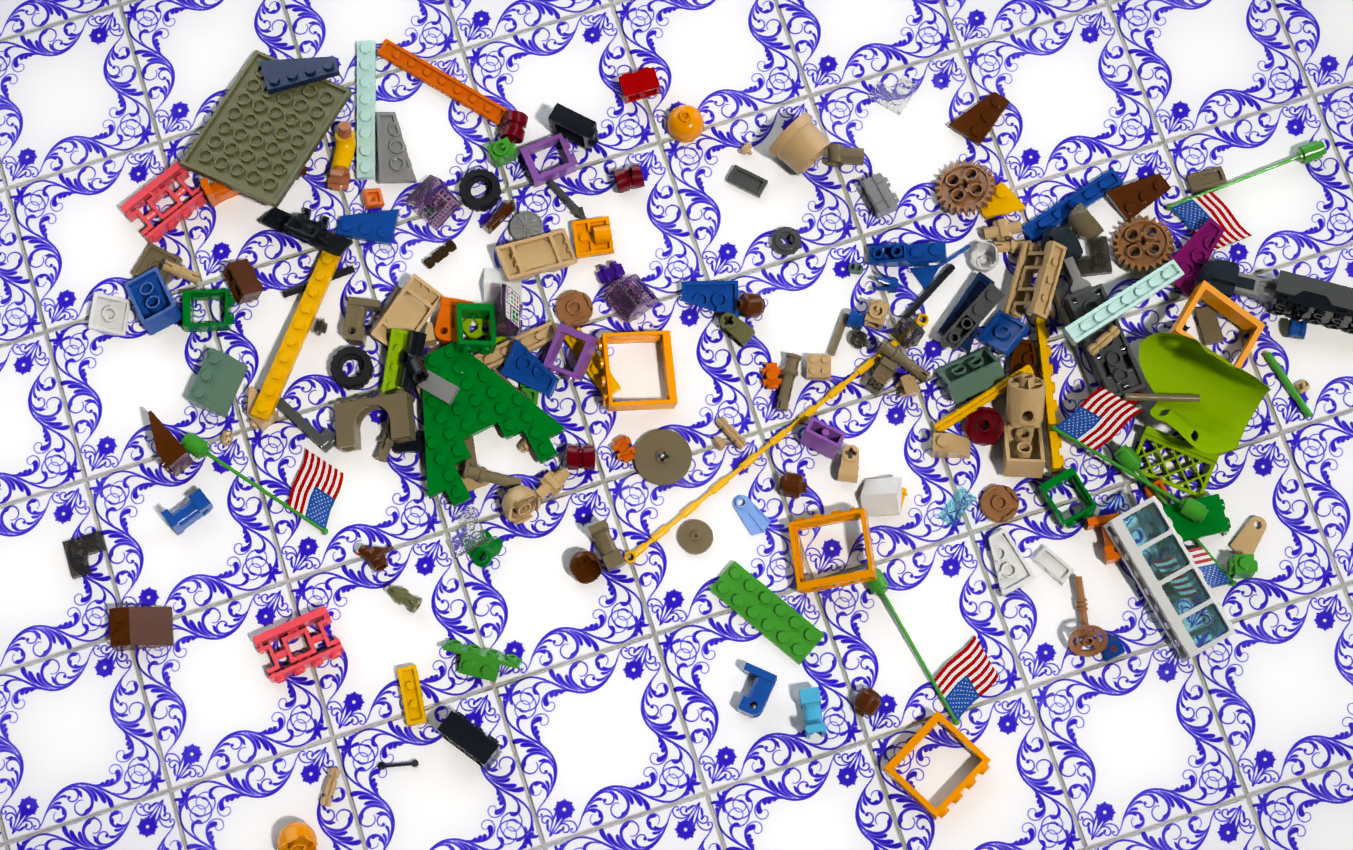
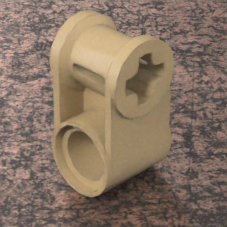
[838,445,859,483]

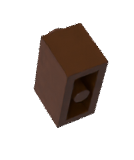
[222,259,263,304]

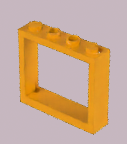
[1169,280,1265,368]
[597,330,678,412]
[788,507,878,594]
[883,711,991,820]

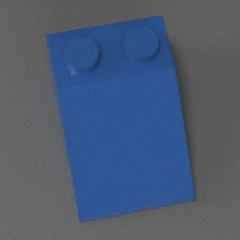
[124,266,183,336]

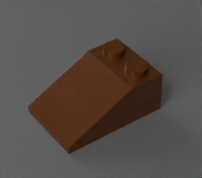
[148,411,194,477]
[109,607,174,652]

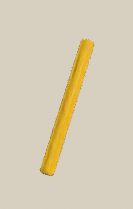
[933,364,1034,433]

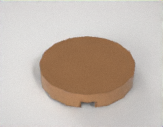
[555,290,593,328]
[980,485,1019,523]

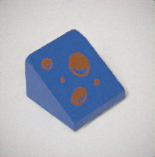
[1100,634,1125,662]

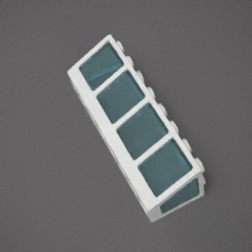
[1103,495,1236,663]

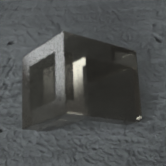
[891,317,925,349]

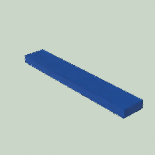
[1022,168,1124,243]

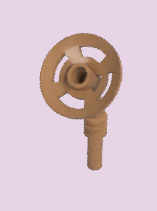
[1068,576,1108,657]

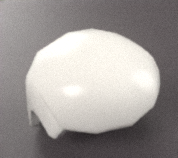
[970,241,999,273]

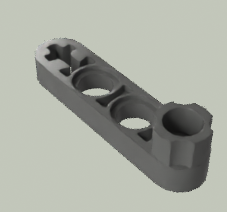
[276,397,336,453]

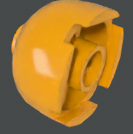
[667,105,704,143]
[277,821,318,850]

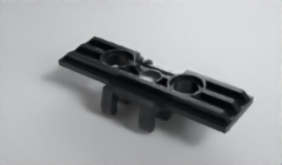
[261,207,353,257]

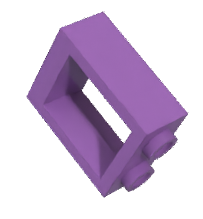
[520,133,578,188]
[543,323,599,382]

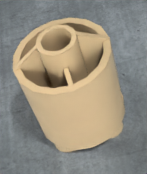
[1005,373,1046,428]

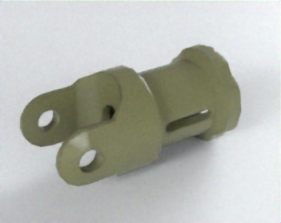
[387,586,423,614]

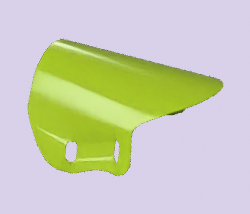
[1139,332,1272,454]

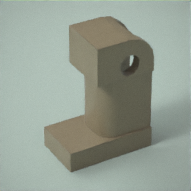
[343,297,382,347]
[588,519,626,573]

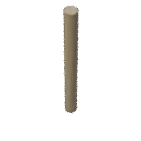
[1123,393,1200,402]

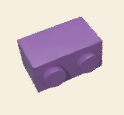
[799,417,846,460]

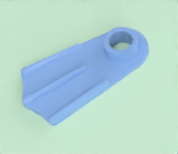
[733,495,771,536]

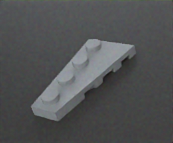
[376,112,417,184]

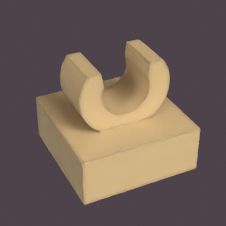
[896,374,921,397]

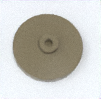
[678,520,713,555]

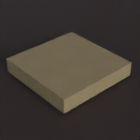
[130,243,183,285]

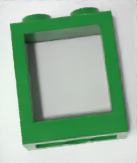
[182,289,235,333]
[454,303,497,355]
[1037,467,1097,529]

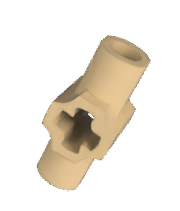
[983,218,1022,241]
[535,466,571,501]

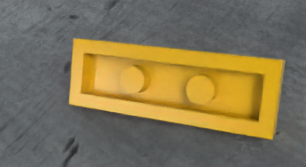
[397,665,427,727]

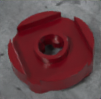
[965,407,1005,446]

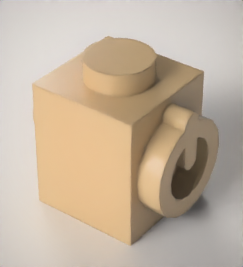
[864,299,889,331]

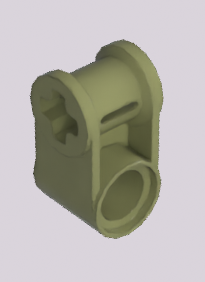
[720,313,756,348]

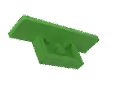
[443,639,523,682]

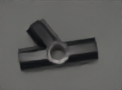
[398,330,429,390]

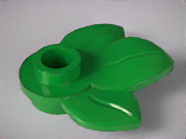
[466,530,503,567]

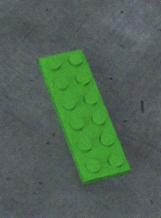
[710,561,825,665]

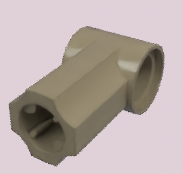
[827,144,864,167]

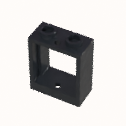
[548,103,599,151]

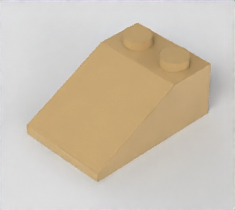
[1002,418,1045,478]

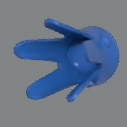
[874,271,903,293]

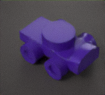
[597,261,625,285]

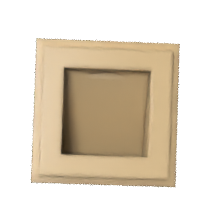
[424,322,437,348]

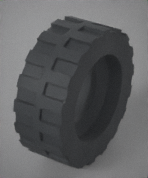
[459,168,501,212]
[330,346,374,390]

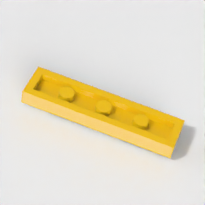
[564,327,621,396]

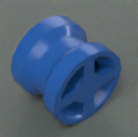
[846,309,866,331]
[1287,319,1307,340]

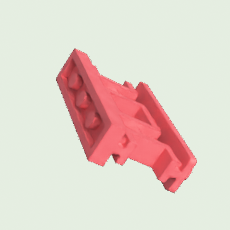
[120,161,208,244]
[252,606,345,684]

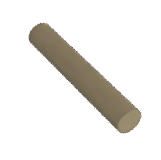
[828,313,849,356]

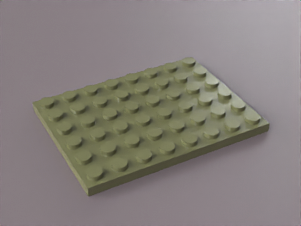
[180,50,352,208]

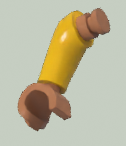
[327,121,356,191]

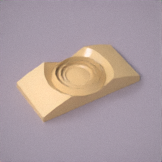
[494,228,578,282]
[370,273,444,347]

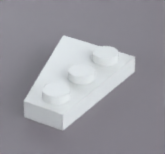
[988,528,1036,598]

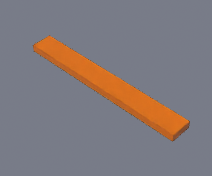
[376,39,508,127]

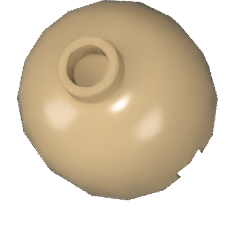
[502,485,541,524]

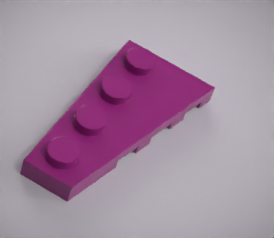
[1168,217,1224,297]

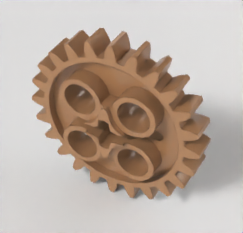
[935,160,996,217]
[1112,215,1174,274]

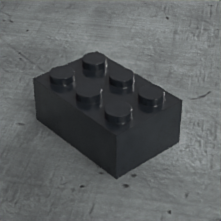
[437,711,502,771]

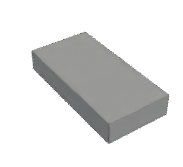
[418,370,460,405]

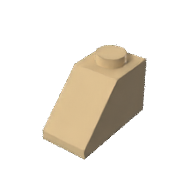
[247,386,280,432]
[931,433,970,459]

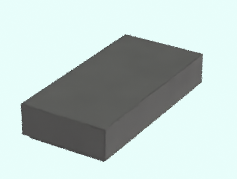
[726,165,768,198]

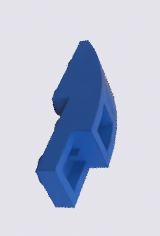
[869,241,947,267]

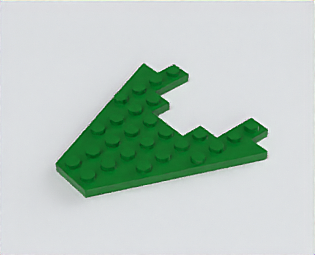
[422,341,565,508]

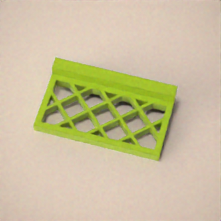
[1136,426,1220,498]

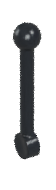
[377,760,419,770]

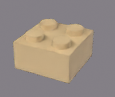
[807,354,831,381]

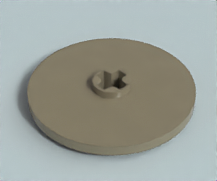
[634,429,692,486]

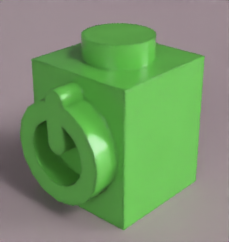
[487,137,518,169]
[1227,554,1258,579]

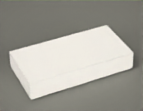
[1032,545,1075,586]

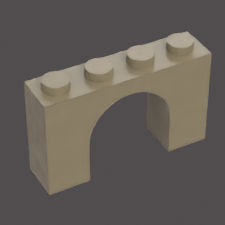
[334,390,416,453]

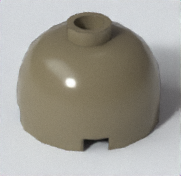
[1068,202,1104,240]

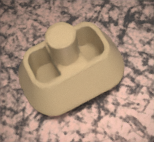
[739,142,753,155]
[1294,380,1310,394]
[220,430,233,446]
[713,436,727,451]
[518,438,531,453]

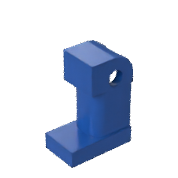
[161,488,213,536]
[738,663,777,718]

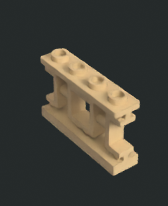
[1003,241,1067,319]

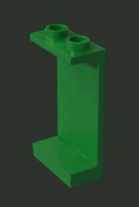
[1151,494,1231,551]

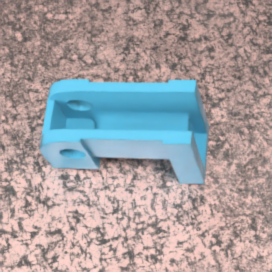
[799,687,827,739]

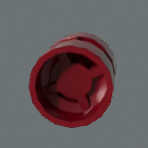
[500,110,528,144]
[613,163,645,193]
[567,445,595,470]

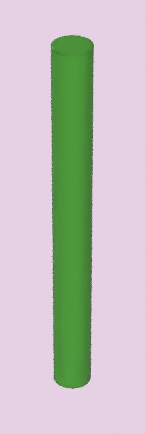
[1264,352,1313,419]

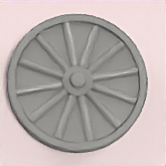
[510,211,544,241]

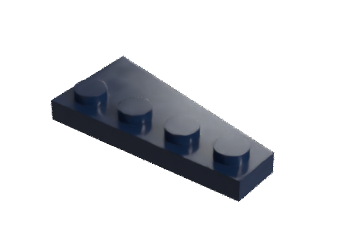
[259,56,340,94]
[937,272,995,354]

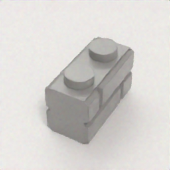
[860,172,899,219]

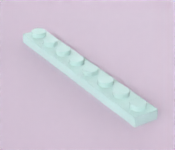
[357,40,376,180]
[1062,259,1185,346]

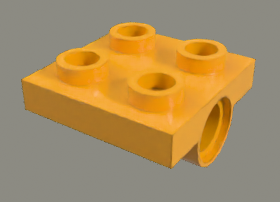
[572,216,614,259]

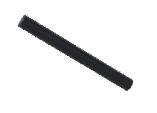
[901,263,955,322]
[282,265,355,298]

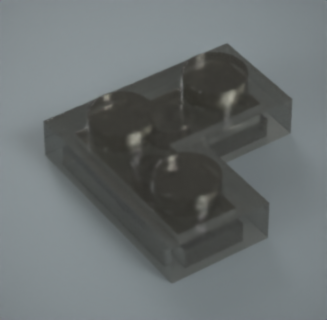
[1075,236,1112,277]
[63,531,106,580]

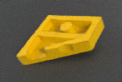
[977,182,1026,220]

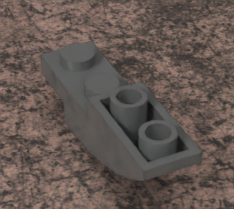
[941,283,1005,352]

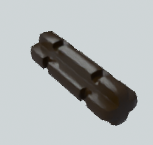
[423,240,457,269]

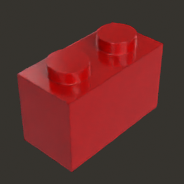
[618,67,661,104]

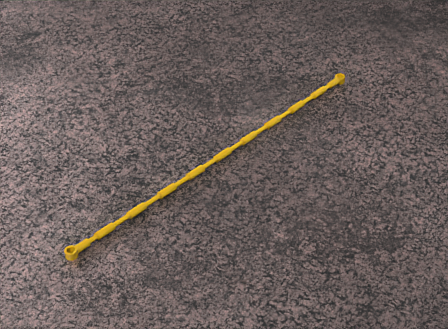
[624,314,929,564]

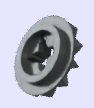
[771,227,801,256]

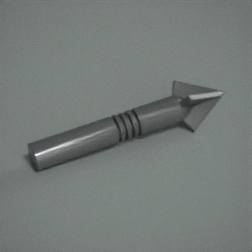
[548,180,586,220]

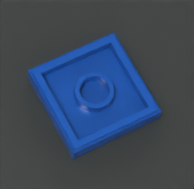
[976,310,1030,357]

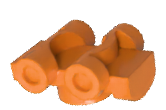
[762,363,782,390]
[612,435,636,464]

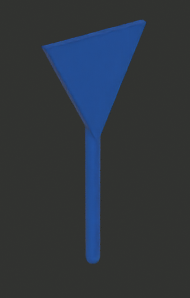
[910,245,971,290]

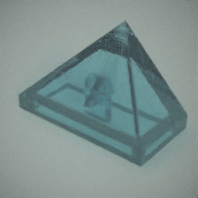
[938,487,977,528]

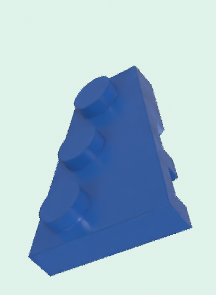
[336,209,400,246]
[681,281,739,318]
[500,339,559,397]

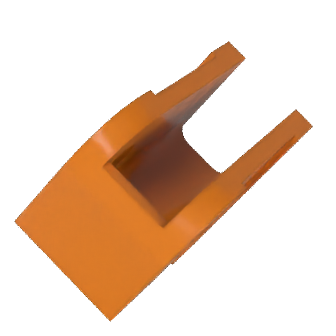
[200,177,242,207]
[435,297,473,346]
[1085,513,1123,565]

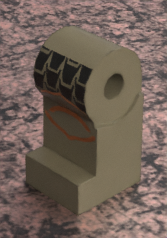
[865,356,898,396]

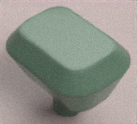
[848,263,863,275]

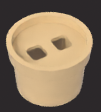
[767,112,831,176]

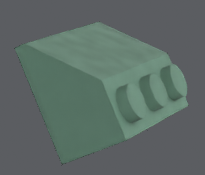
[935,346,1006,404]
[187,348,249,418]

